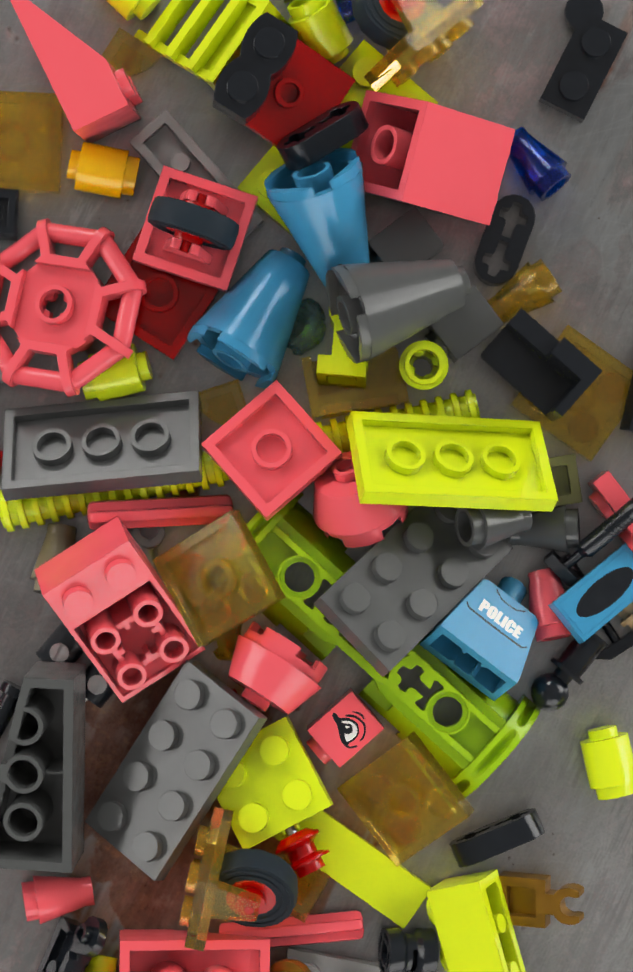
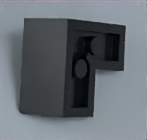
[480,308,602,421]

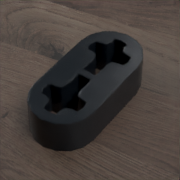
[276,101,369,171]
[473,194,536,286]
[449,808,545,868]

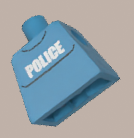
[419,577,538,701]

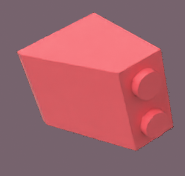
[351,90,516,226]

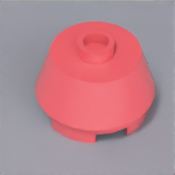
[313,451,408,548]
[228,621,328,715]

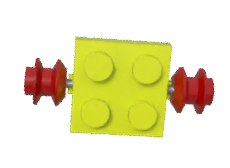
[217,689,334,879]

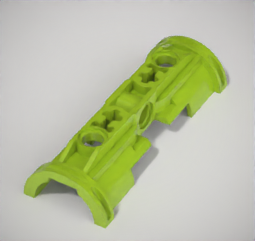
[204,492,540,803]

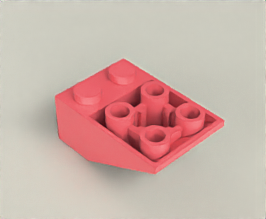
[34,516,206,703]

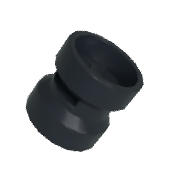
[378,928,439,972]

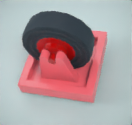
[132,165,258,292]

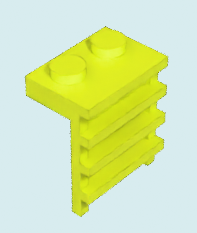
[133,0,291,90]

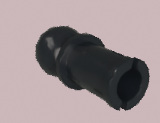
[531,633,608,711]

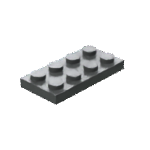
[1,390,202,501]
[313,506,513,677]
[85,660,268,881]

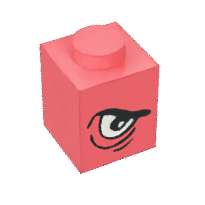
[306,688,384,768]

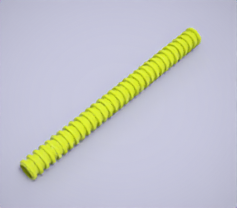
[0,389,481,532]

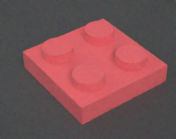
[201,379,343,521]

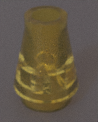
[487,259,563,324]

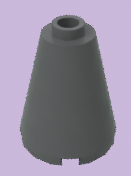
[326,259,471,364]

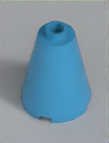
[264,148,370,287]
[187,247,310,388]

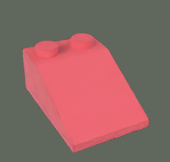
[10,0,143,143]
[119,929,270,972]

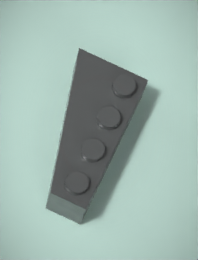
[0,661,86,873]

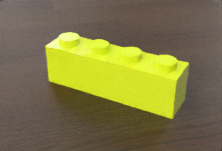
[426,869,526,972]

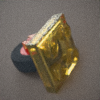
[351,0,485,92]
[179,807,298,951]

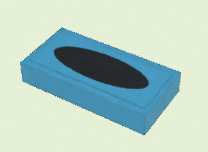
[548,543,633,644]

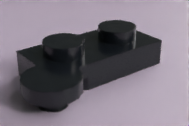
[539,0,628,123]
[37,916,108,972]

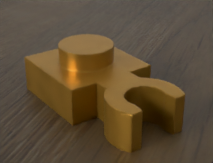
[499,871,584,928]

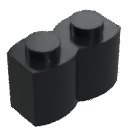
[213,12,298,125]

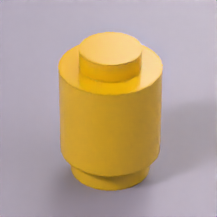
[66,141,140,199]

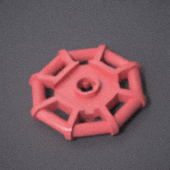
[0,218,147,397]

